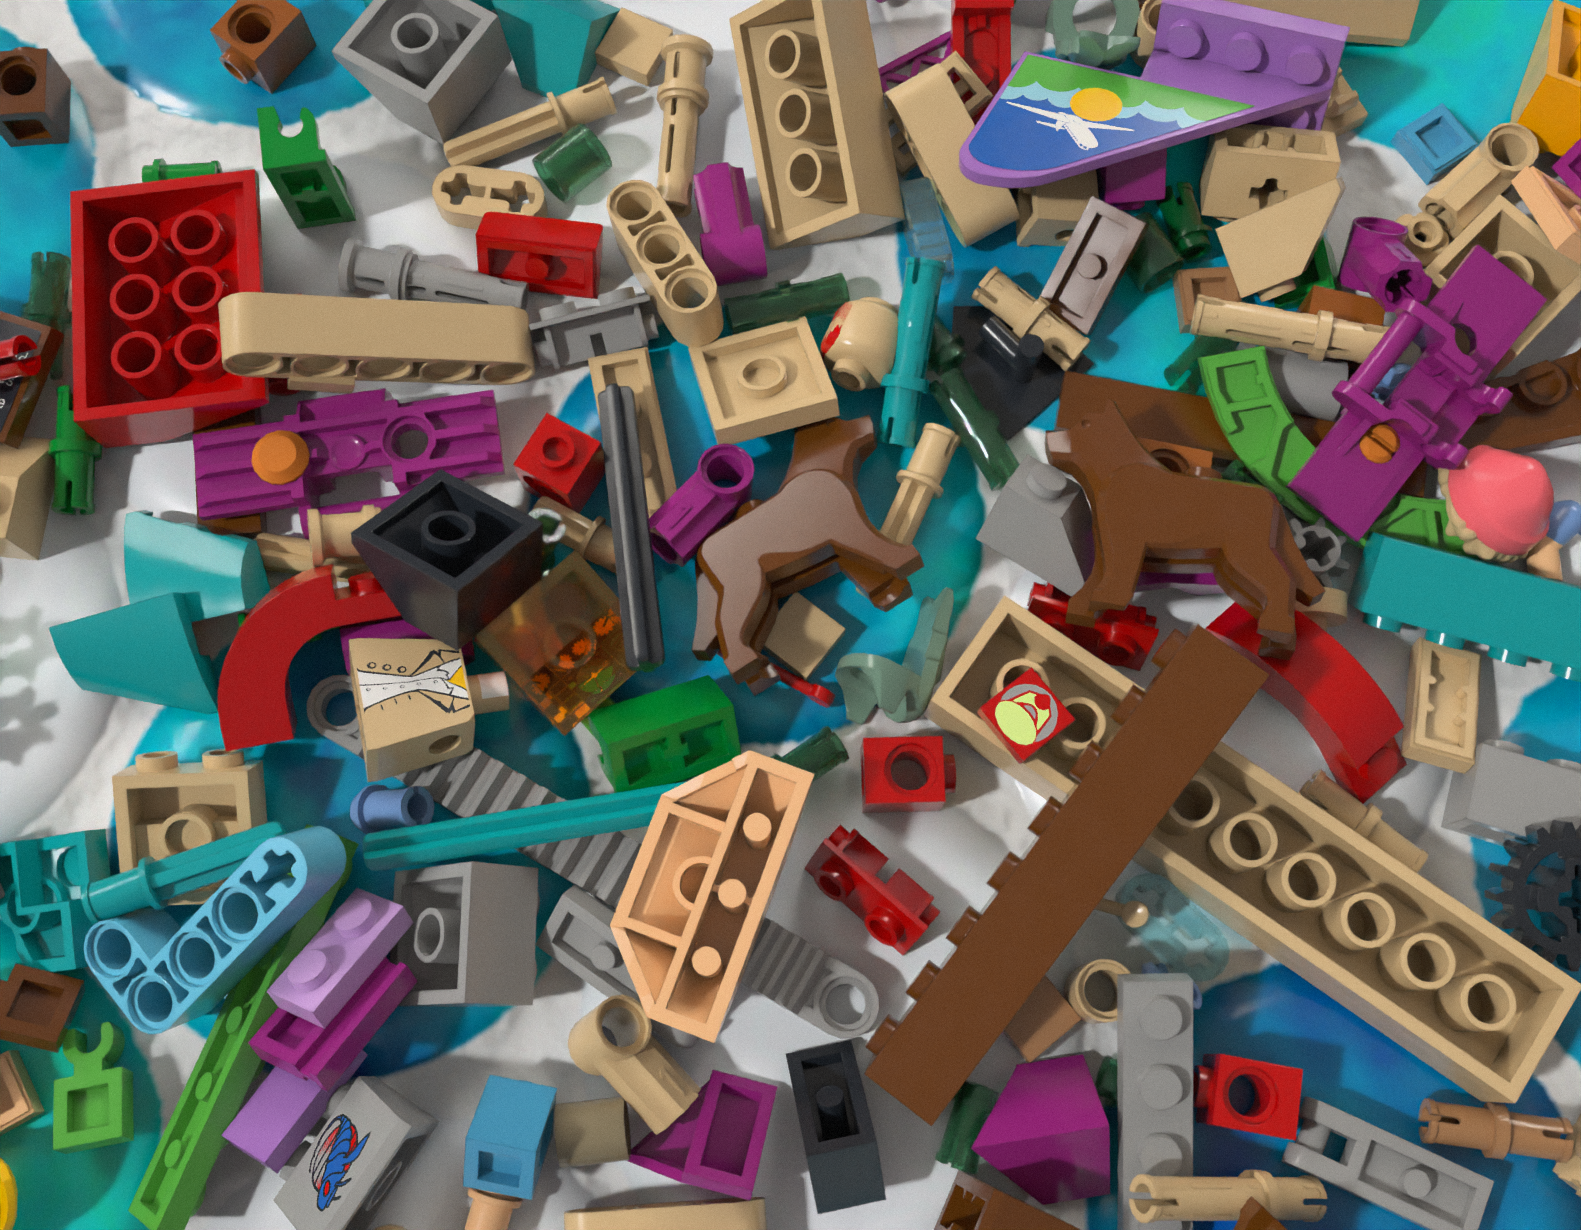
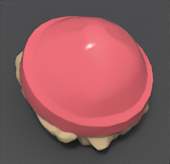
[1438,445,1554,564]

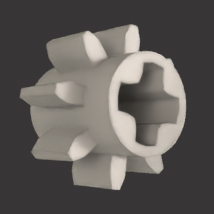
[1288,517,1350,588]

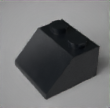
[351,469,543,651]

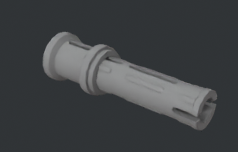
[338,237,529,311]

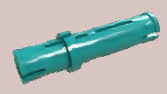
[876,257,946,449]

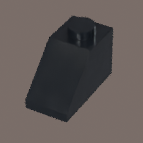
[786,1040,886,1214]

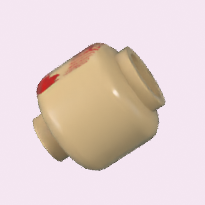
[820,297,899,391]

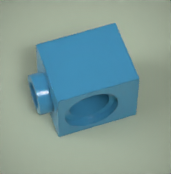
[463,1075,557,1200]

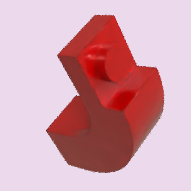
[218,563,401,751]
[1205,602,1407,804]

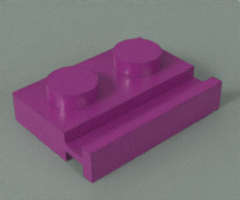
[248,956,417,1092]

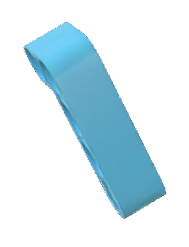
[84,826,346,1034]

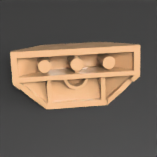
[610,750,814,1043]

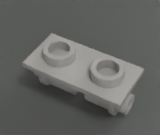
[529,287,659,370]

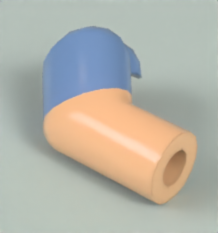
[1526,500,1581,582]

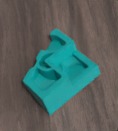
[124,510,271,623]
[49,592,218,714]
[0,829,110,972]

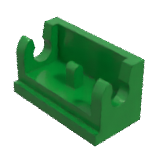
[257,106,356,229]
[587,675,741,793]

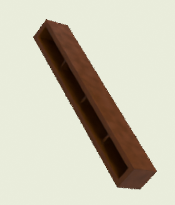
[864,624,1269,1126]

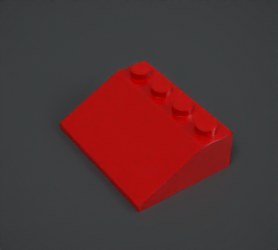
[70,169,270,448]

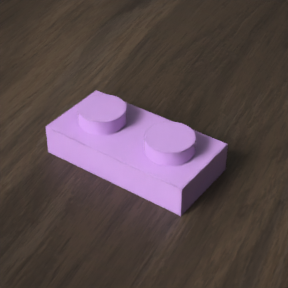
[267,888,414,1029]

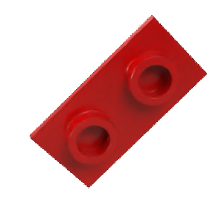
[1027,582,1159,671]
[804,825,941,956]

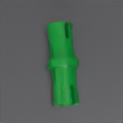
[48,385,102,516]

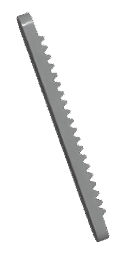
[307,675,880,1039]

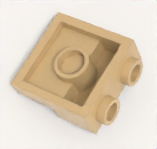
[112,749,267,905]

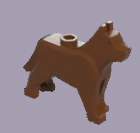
[1044,399,1325,660]
[691,415,924,696]

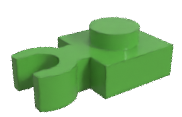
[53,1022,134,1154]

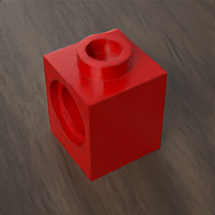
[513,413,606,514]
[860,736,956,813]
[1193,1054,1303,1141]

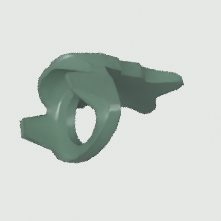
[1045,0,1141,70]
[835,587,954,725]

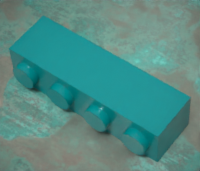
[1348,531,1581,683]

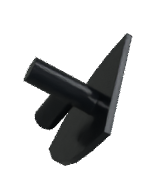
[951,306,1094,441]

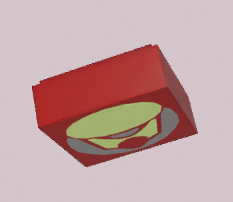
[977,667,1075,764]

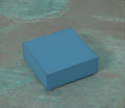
[1390,103,1479,185]

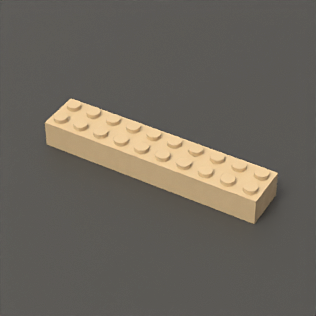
[924,595,1581,1103]

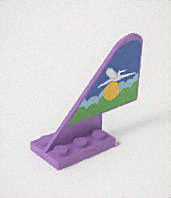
[959,0,1350,188]

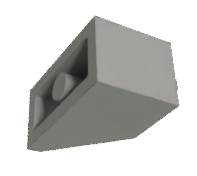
[976,454,1094,597]

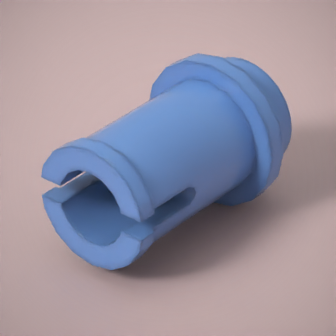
[350,784,434,835]

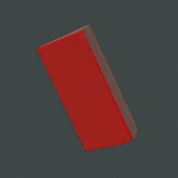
[475,211,603,299]

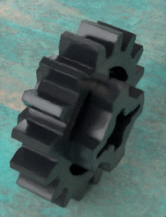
[1485,820,1581,971]

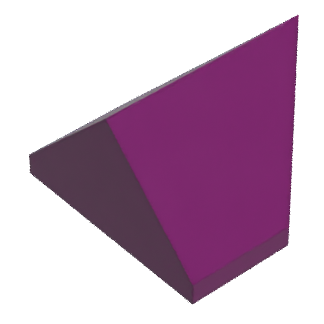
[971,1054,1110,1205]
[627,1070,778,1200]

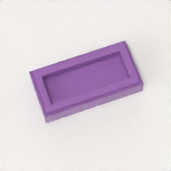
[222,1050,368,1174]

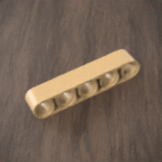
[218,292,535,385]

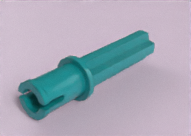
[80,820,287,925]

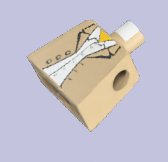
[349,638,509,782]

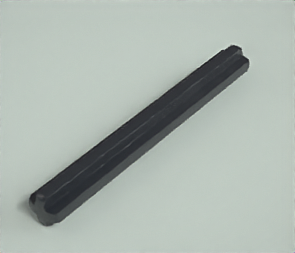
[598,383,666,673]

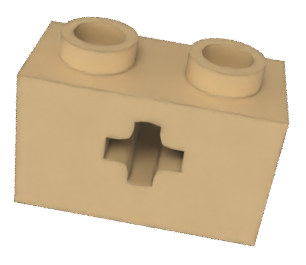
[1199,124,1341,222]

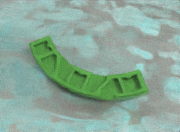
[1198,346,1481,560]

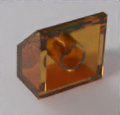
[474,550,637,736]

